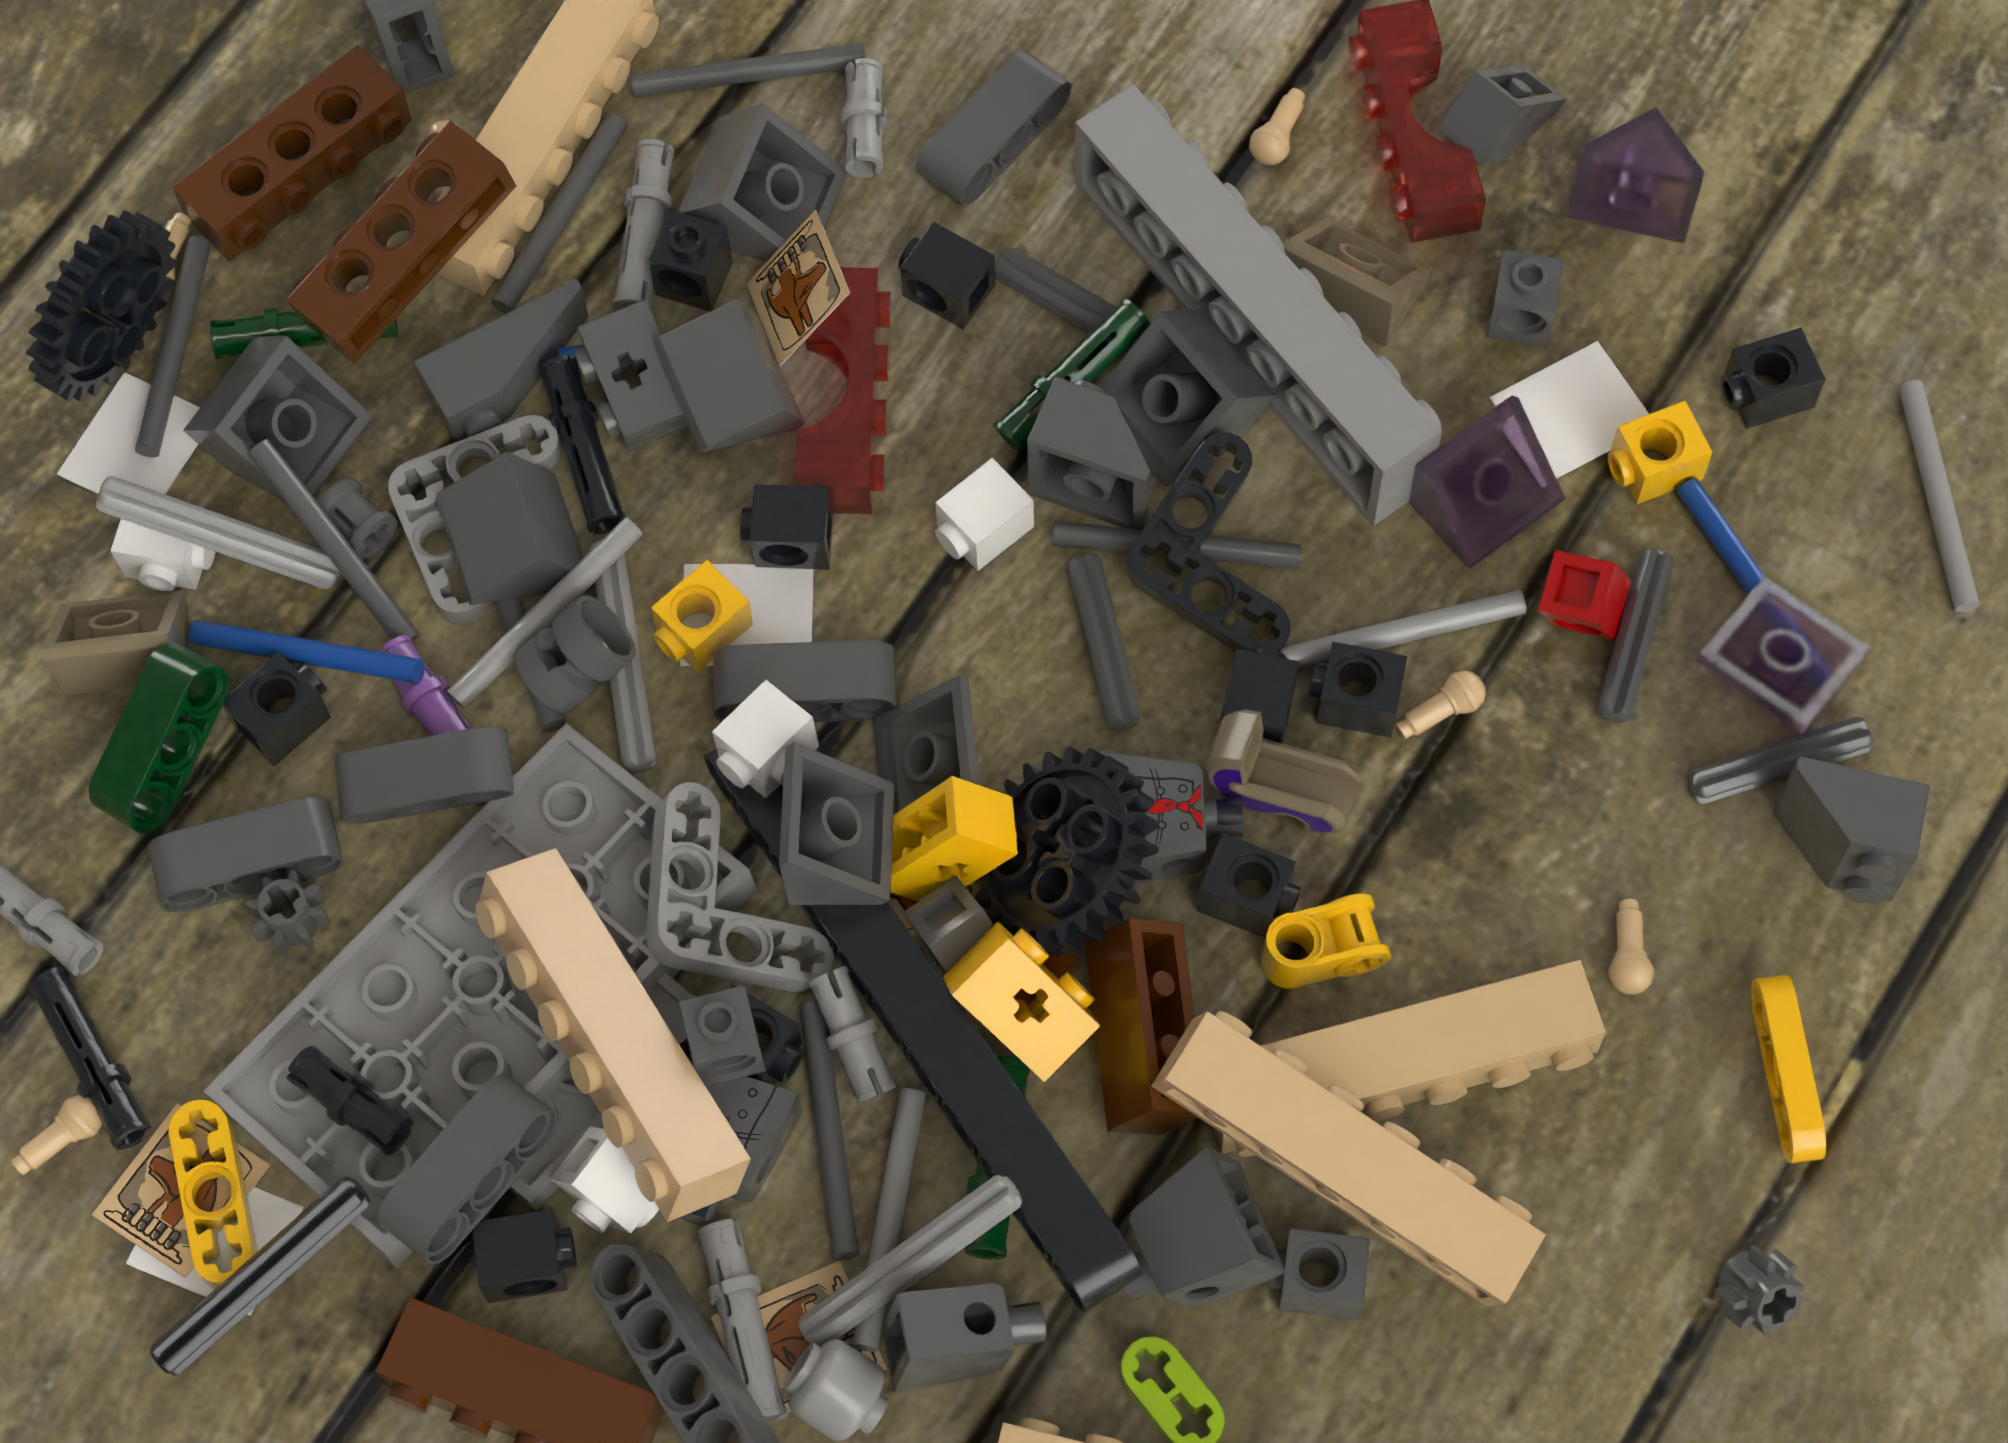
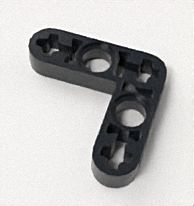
[1127,432,1290,652]

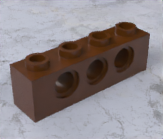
[172,45,412,262]
[286,120,517,364]

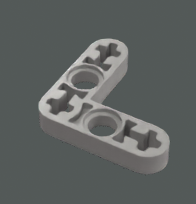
[388,415,562,625]
[646,782,834,992]

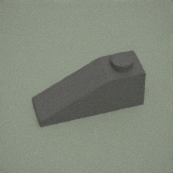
[413,278,588,443]

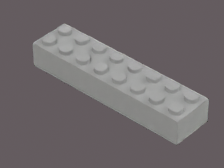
[1075,84,1442,526]

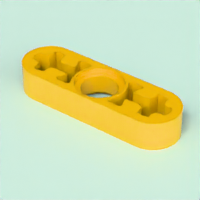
[1751,974,1826,1163]
[169,1100,258,1289]

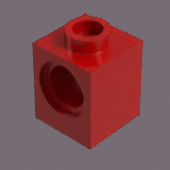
[1538,550,1631,641]

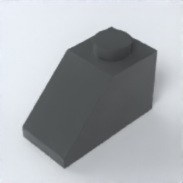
[1437,64,1567,166]

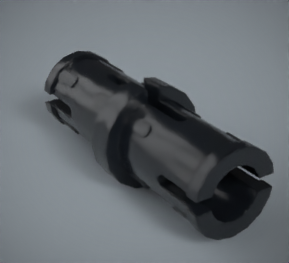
[287,1046,414,1155]

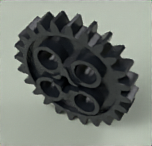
[26,210,177,401]
[974,747,1160,957]

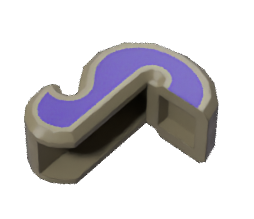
[1205,710,1362,834]

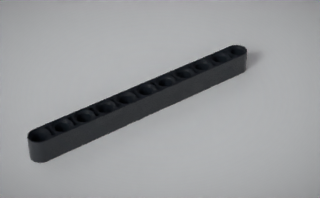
[704,748,1142,1313]

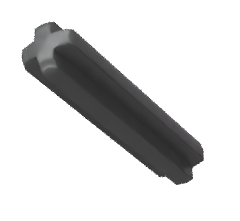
[995,247,1145,354]
[1596,548,1673,723]
[1068,554,1140,730]
[1688,717,1873,804]

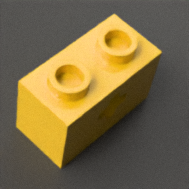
[890,776,1018,901]
[943,922,1100,1082]

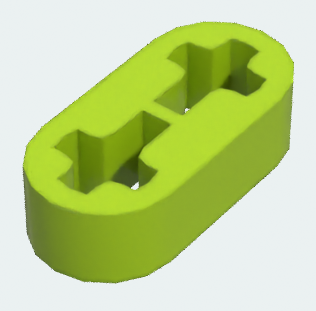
[1121,1336,1225,1443]

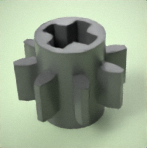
[245,870,330,956]
[1715,1245,1804,1334]

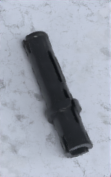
[538,355,626,534]
[28,967,153,1150]

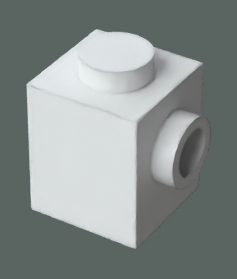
[935,458,1034,571]
[111,519,216,591]
[712,680,819,798]
[550,1126,659,1233]

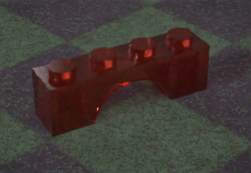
[1348,0,1486,243]
[795,267,892,514]

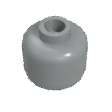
[783,1339,889,1442]

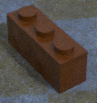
[1085,918,1198,1135]

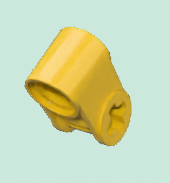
[1260,894,1392,989]

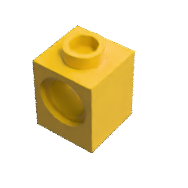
[1608,401,1713,505]
[651,560,753,673]

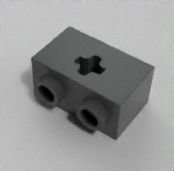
[573,299,690,452]

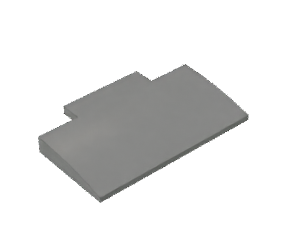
[203,723,757,1269]

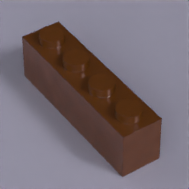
[376,1297,665,1443]

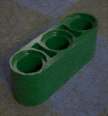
[89,642,229,834]

